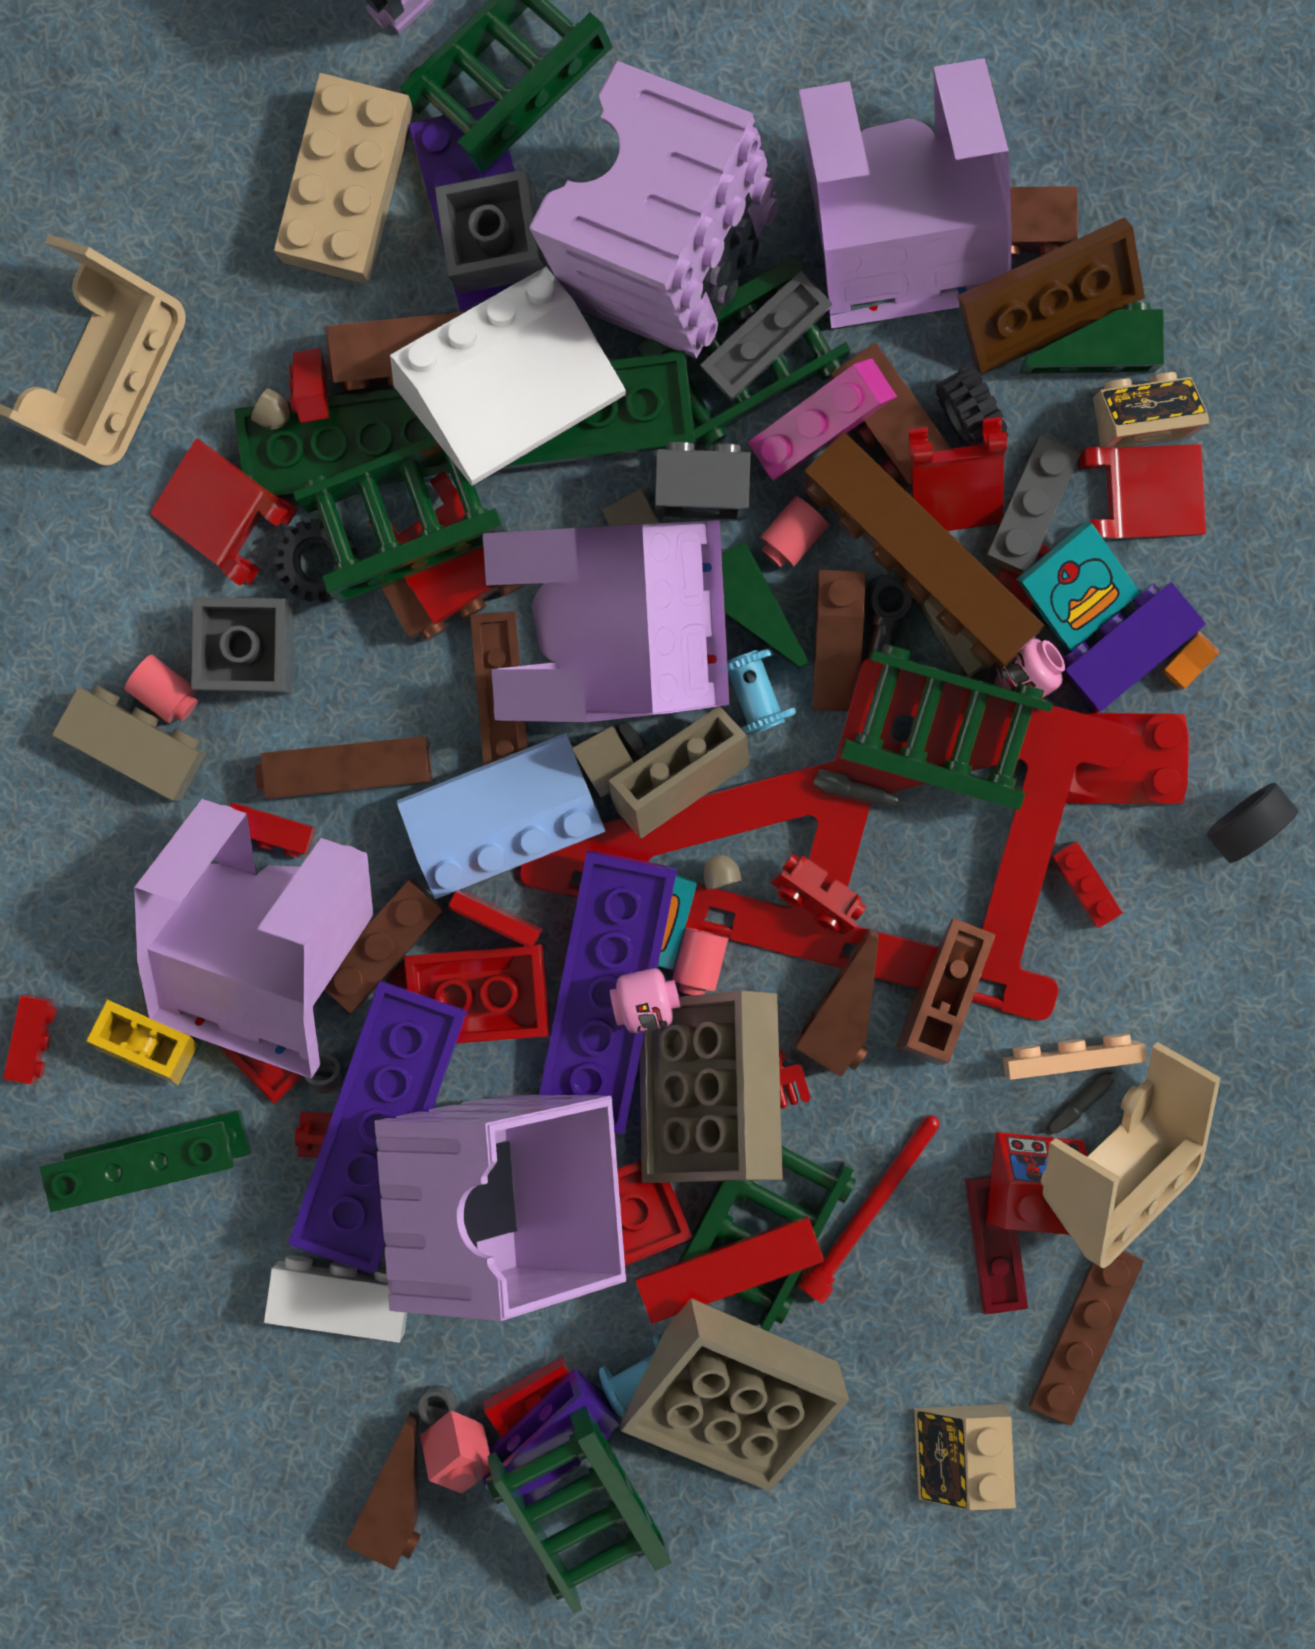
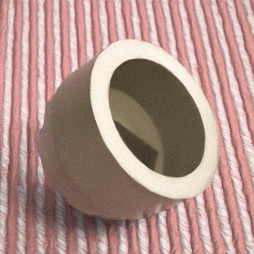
[251,388,290,429]
[703,855,742,890]

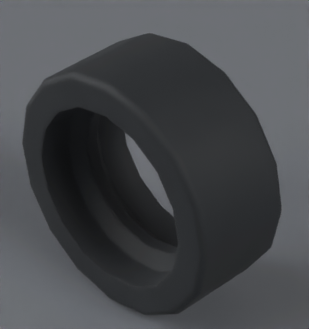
[1206,783,1298,863]

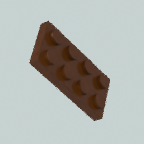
[957,217,1145,375]

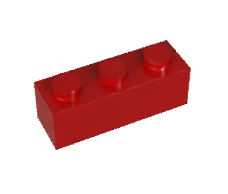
[289,348,329,423]
[230,803,316,858]
[1050,841,1123,928]
[3,994,57,1085]

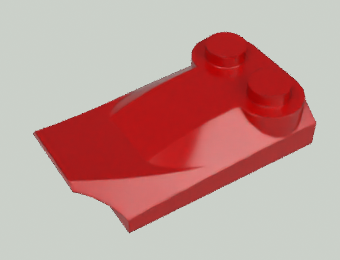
[1066,713,1189,804]
[389,944,550,1044]

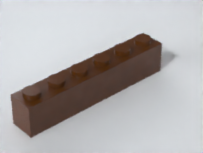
[804,432,1044,672]

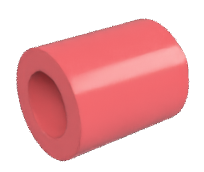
[759,496,829,568]
[124,655,198,723]
[672,927,729,995]

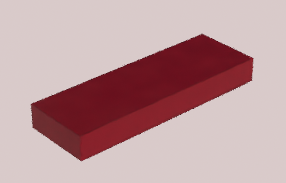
[965,1175,1028,1315]

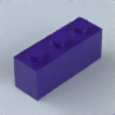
[1062,582,1206,713]
[482,1369,620,1505]

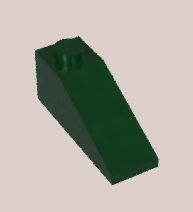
[1020,302,1164,374]
[721,541,809,669]

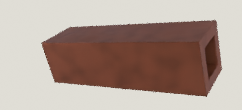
[255,736,433,799]

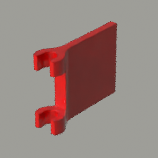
[908,417,1007,531]
[150,439,298,586]
[1078,444,1206,541]
[368,471,496,625]

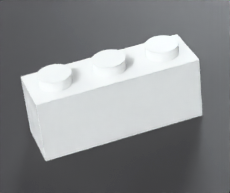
[264,1255,407,1343]

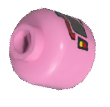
[995,638,1065,698]
[610,968,680,1034]

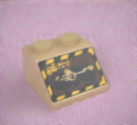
[1093,372,1209,447]
[914,1404,1016,1510]

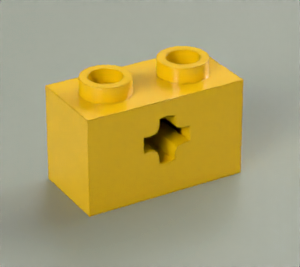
[87,1000,198,1086]

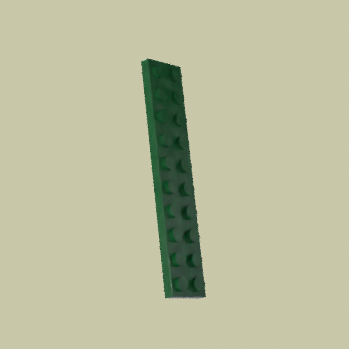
[234,351,696,497]

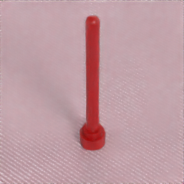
[795,1115,940,1304]

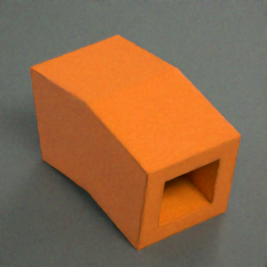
[1160,631,1219,690]

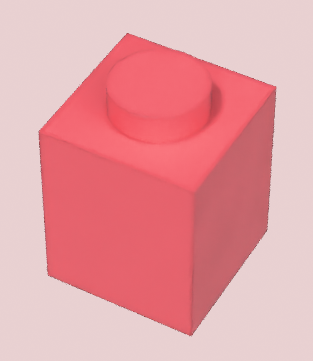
[420,1410,490,1494]

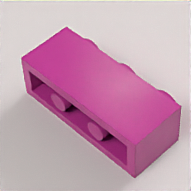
[747,358,897,481]

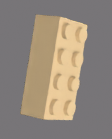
[274,73,414,285]

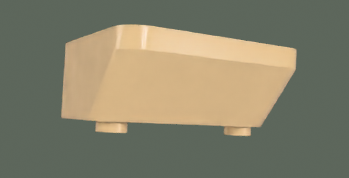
[0,235,186,465]
[1041,1042,1221,1268]

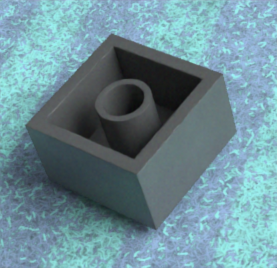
[435,169,548,294]
[655,442,750,519]
[191,597,294,694]

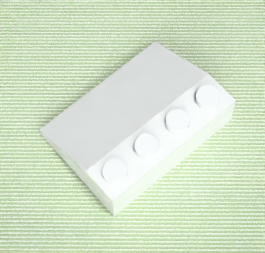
[390,267,626,485]

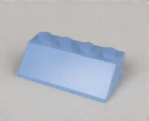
[397,733,605,899]

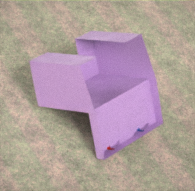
[799,58,1012,328]
[483,520,729,722]
[134,799,373,1079]

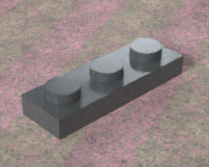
[700,271,832,402]
[984,435,1081,576]

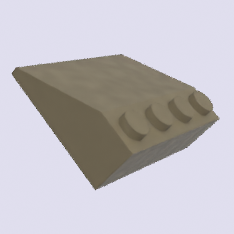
[639,991,783,1183]
[620,1299,849,1491]

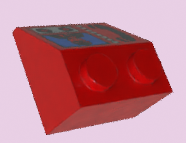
[986,1132,1088,1235]

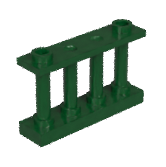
[399,0,613,174]
[637,255,851,448]
[293,436,508,604]
[840,644,1053,810]
[39,1109,252,1213]
[677,1146,856,1332]
[486,1405,671,1613]

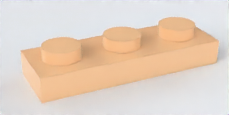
[1002,1033,1147,1080]

